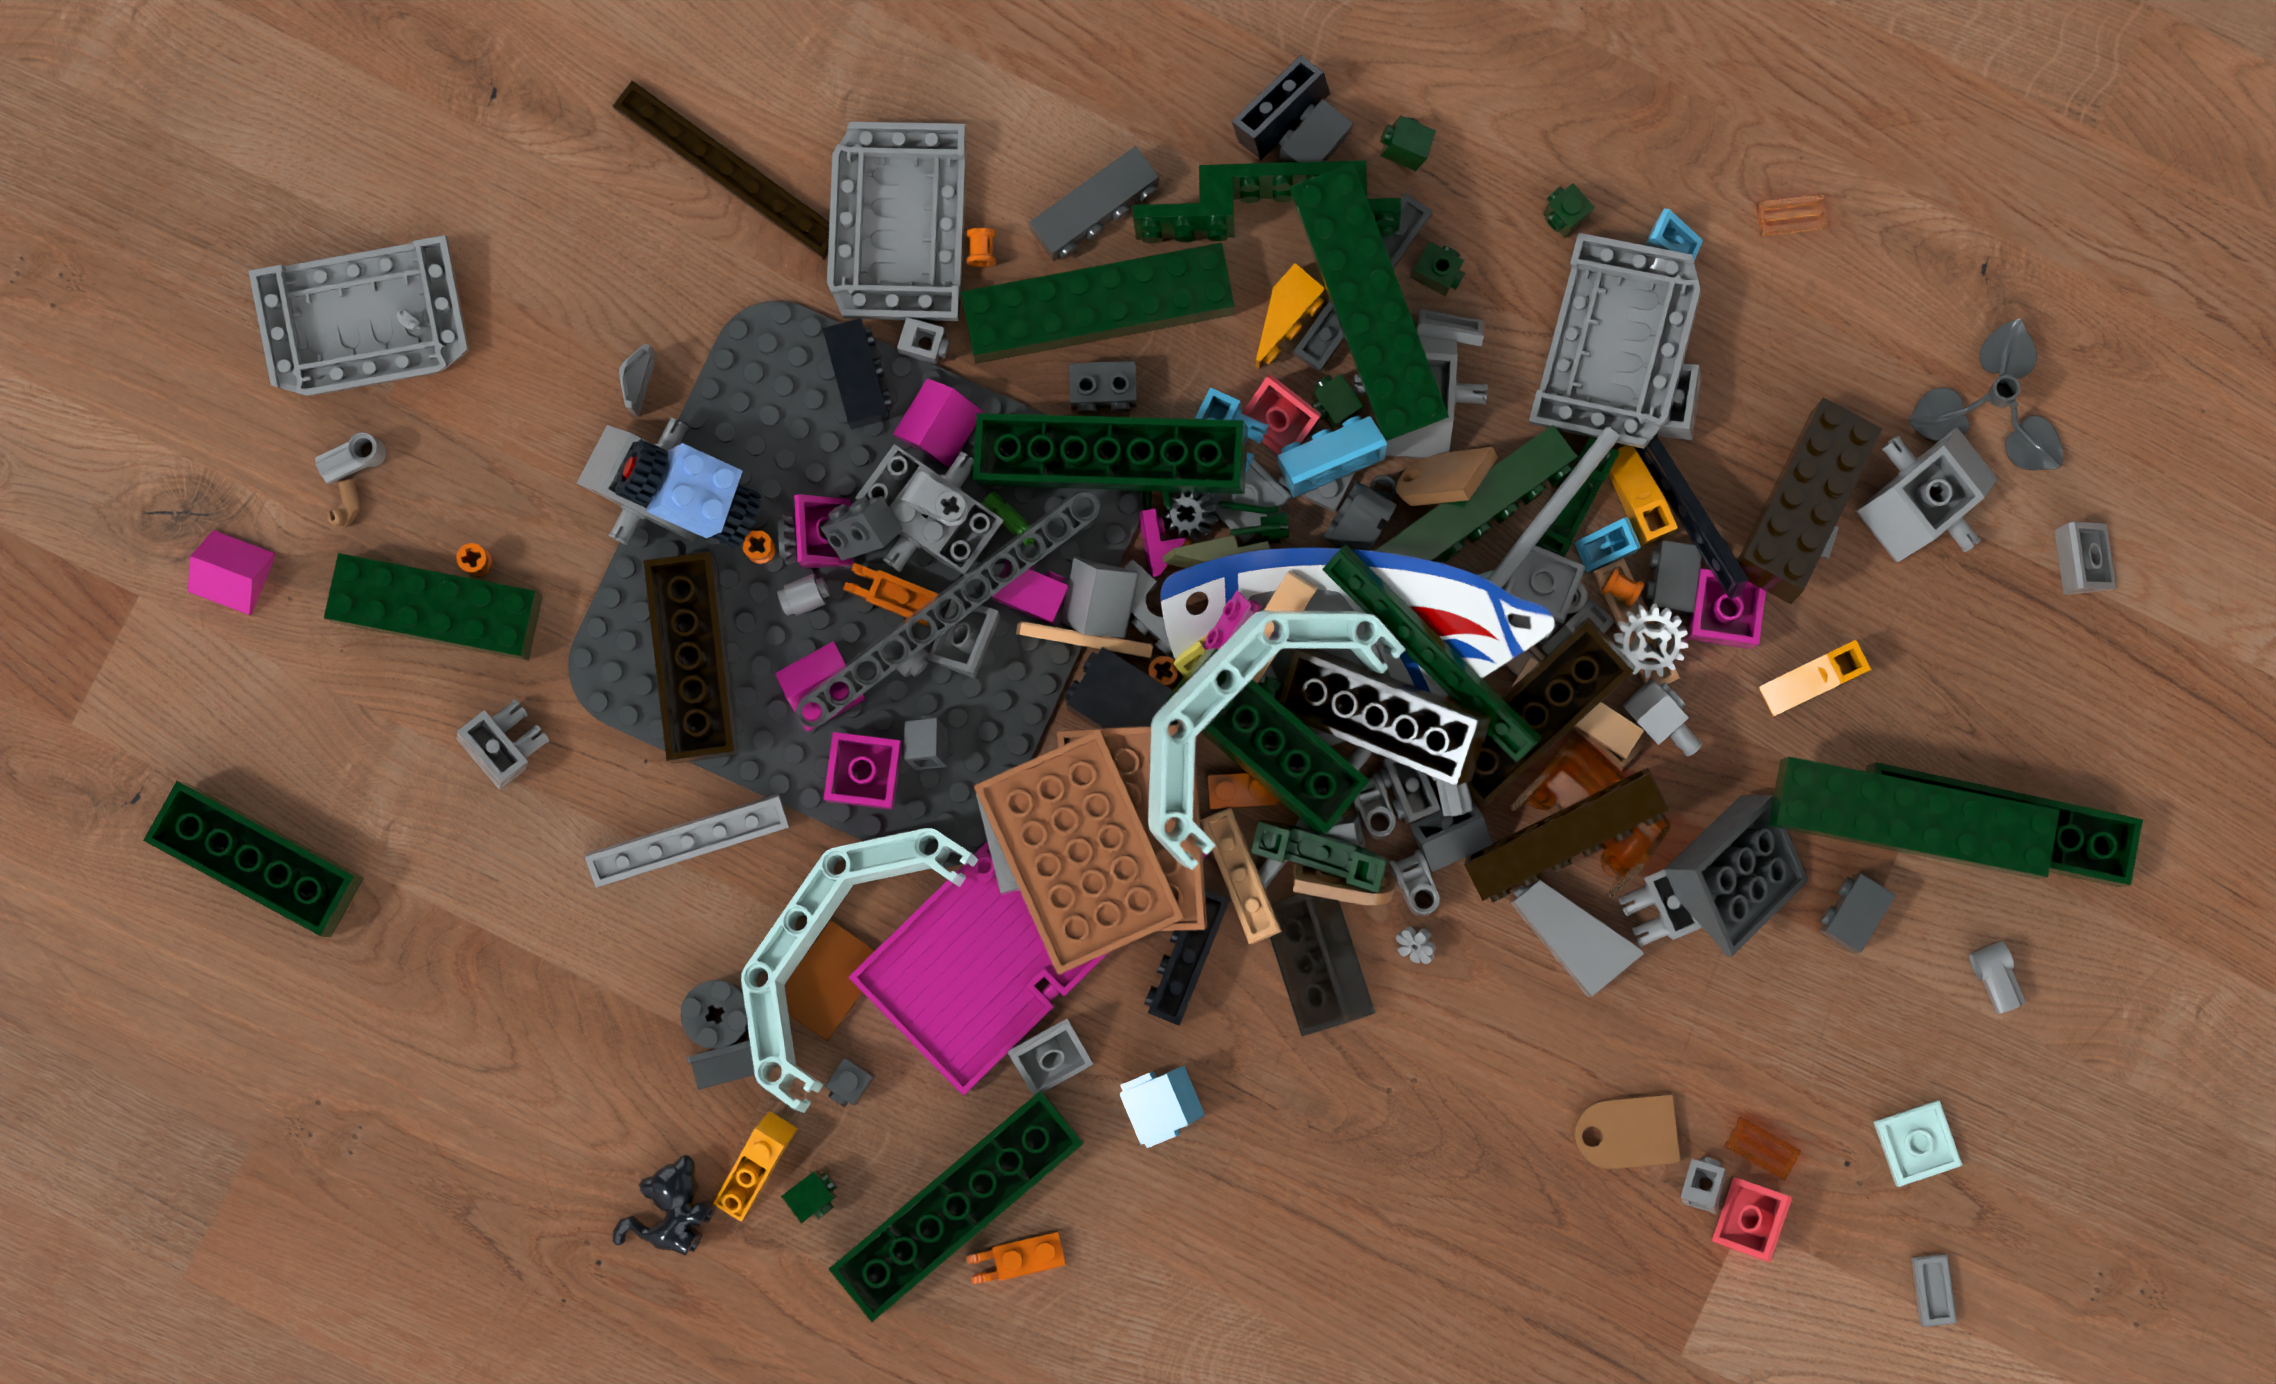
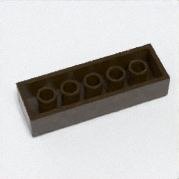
[1737,397,1882,604]
[643,552,739,764]
[1467,617,1635,808]
[1278,648,1492,786]
[1464,767,1669,902]

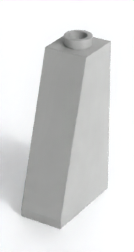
[1510,880,1644,997]

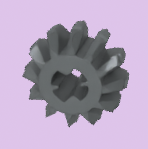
[1162,492,1220,540]

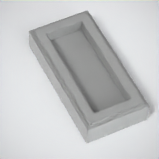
[1417,309,1485,347]
[1911,1254,1957,1327]

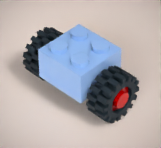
[615,439,761,548]

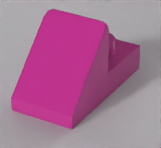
[1138,509,1187,578]

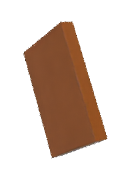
[784,920,875,1042]

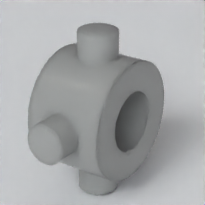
[396,309,421,332]

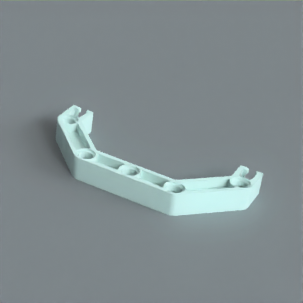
[1148,611,1406,870]
[741,828,979,1113]

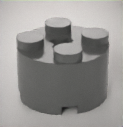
[1323,481,1397,551]
[681,980,748,1049]

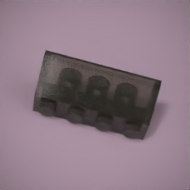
[1270,894,1375,1036]

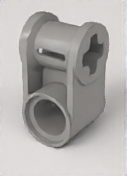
[901,470,968,527]
[1352,772,1396,840]
[1388,849,1440,917]

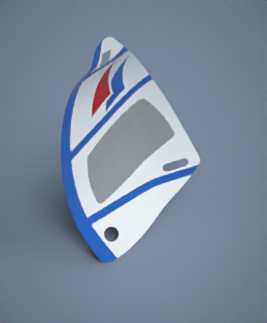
[1160,548,1554,770]

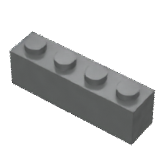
[1029,146,1159,261]

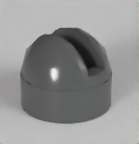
[1370,475,1396,500]

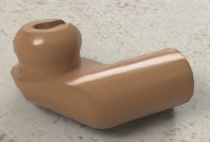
[328,479,361,528]

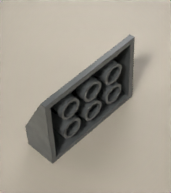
[1664,795,1808,956]

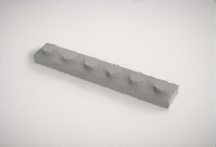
[585,793,789,888]

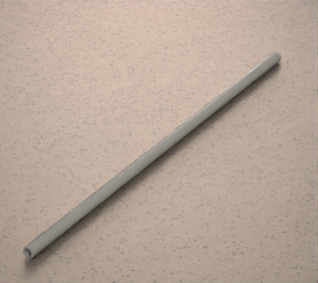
[1258,427,1620,889]

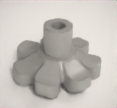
[1396,926,1436,964]

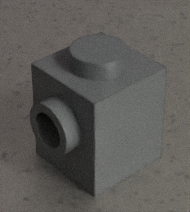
[904,715,948,770]
[825,1057,875,1107]

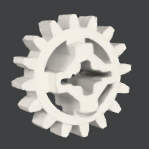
[1614,604,1689,678]

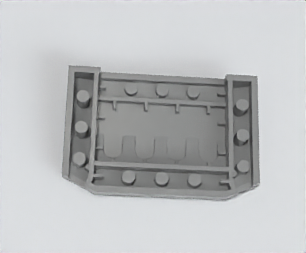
[827,122,967,321]
[1529,233,1701,449]
[248,235,470,396]

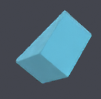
[1645,208,1704,260]
[1574,517,1641,573]

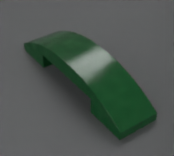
[1536,437,1620,557]
[1251,820,1388,893]

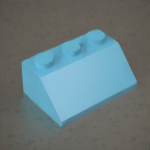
[1277,416,1387,498]

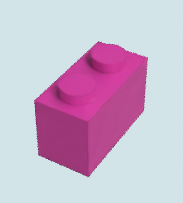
[991,560,1069,626]

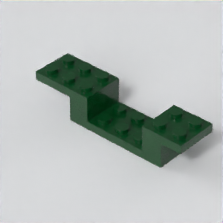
[1133,160,1401,243]

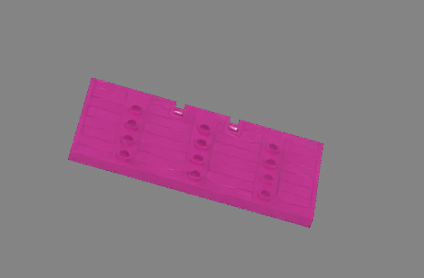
[848,841,1211,1096]

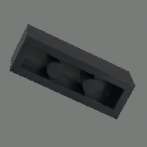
[1231,55,1330,160]
[822,318,893,430]

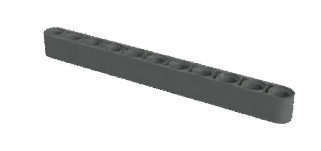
[796,491,1100,727]

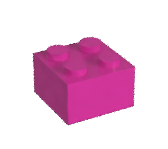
[1685,569,1766,649]
[824,732,903,810]

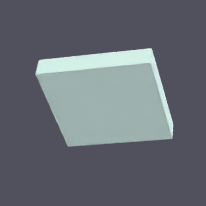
[1873,1100,1963,1187]

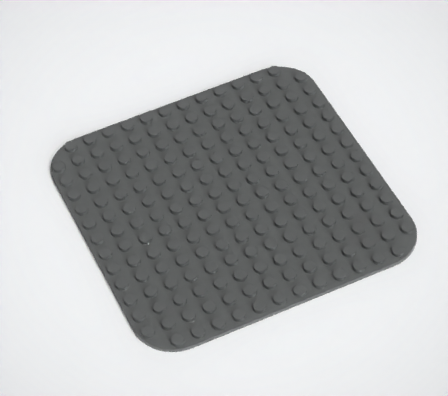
[569,301,1143,868]

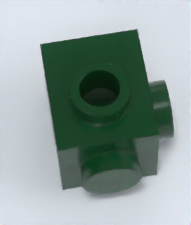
[1380,115,1436,172]
[1543,183,1595,238]
[1411,242,1465,296]
[1311,374,1363,431]
[781,1170,837,1224]

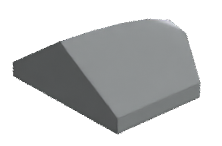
[618,344,657,417]

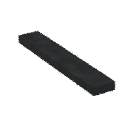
[1635,435,1749,599]

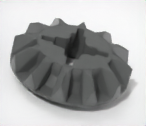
[778,511,797,565]

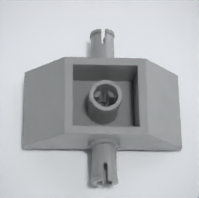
[1353,327,1488,459]
[576,417,699,546]
[1855,427,1998,563]
[855,444,1004,575]

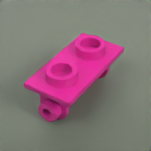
[1203,590,1262,650]

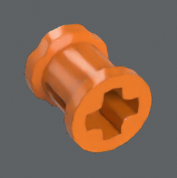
[967,228,996,268]
[743,530,776,565]
[456,543,493,577]
[1600,566,1645,609]
[1149,656,1178,688]

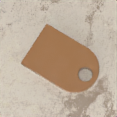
[1395,447,1498,506]
[1293,863,1396,906]
[1573,1094,1681,1169]

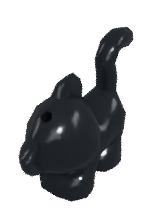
[612,1155,716,1256]

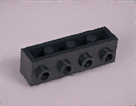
[1144,889,1230,1026]

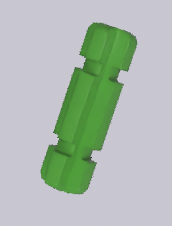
[983,492,1035,546]

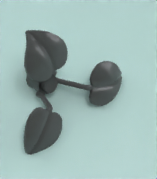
[1909,319,2063,471]

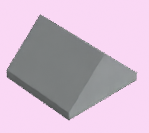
[2054,521,2116,595]
[1061,557,1139,638]
[927,600,1001,679]
[1008,1018,1093,1096]

